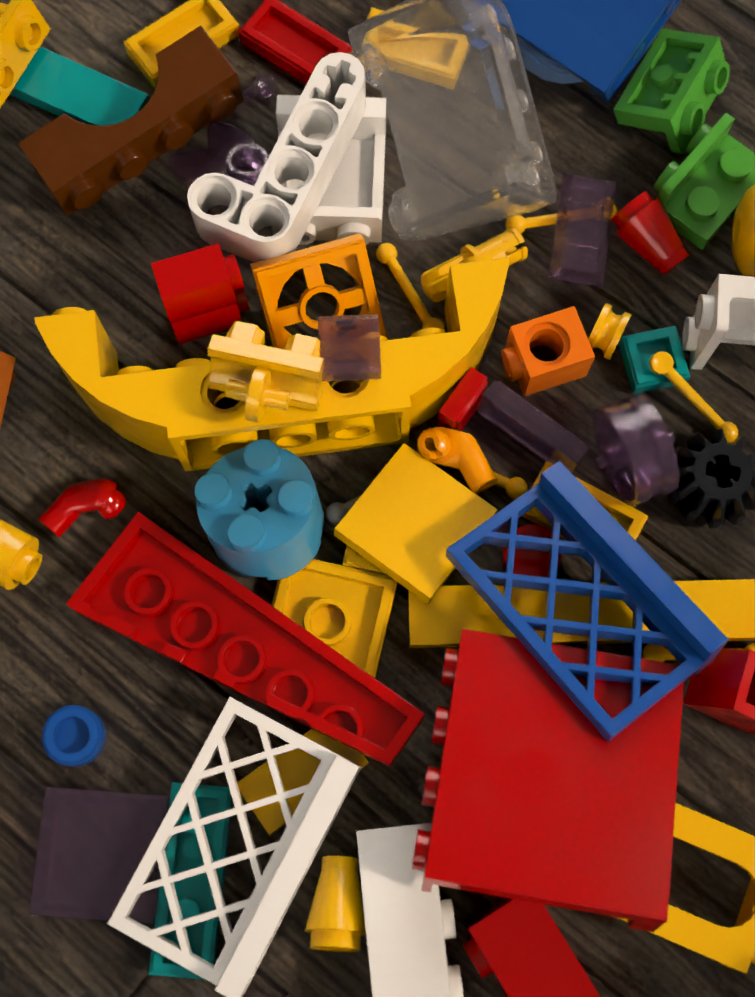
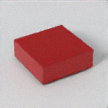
[436,367,488,431]

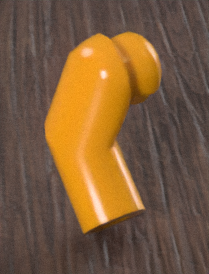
[417,427,498,494]

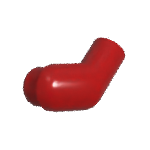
[38,478,126,538]

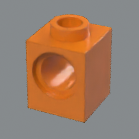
[501,306,595,397]

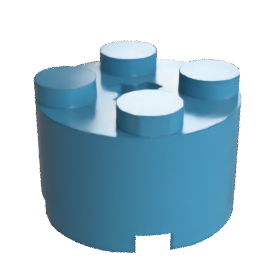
[195,439,325,581]

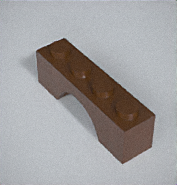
[18,25,245,217]

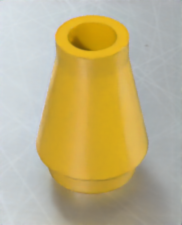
[305,856,366,952]

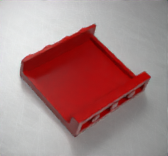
[412,629,684,932]

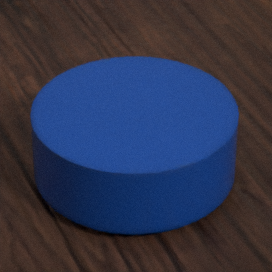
[42,705,106,767]

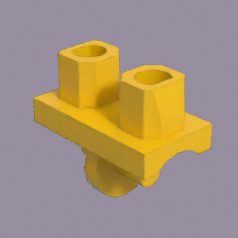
[208,321,324,423]

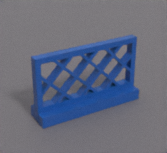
[446,461,729,742]

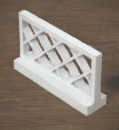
[107,697,361,997]

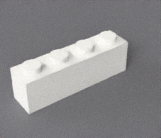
[356,823,463,997]

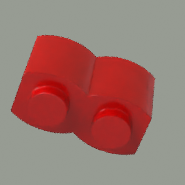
[151,243,250,345]

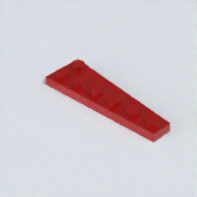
[66,512,426,768]

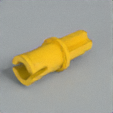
[421,227,528,303]

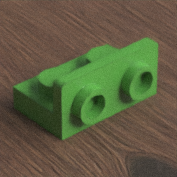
[613,28,730,154]
[653,113,755,250]

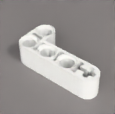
[187,52,366,263]

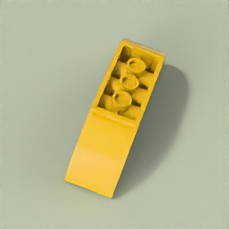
[34,255,509,472]

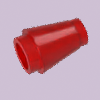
[611,191,689,276]

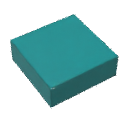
[618,325,690,394]

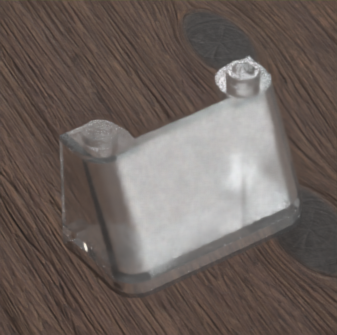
[347,0,557,242]

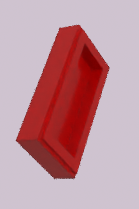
[238,0,354,84]

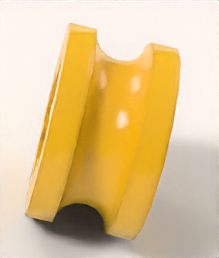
[588,303,632,360]

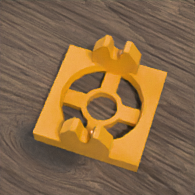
[250,233,387,350]

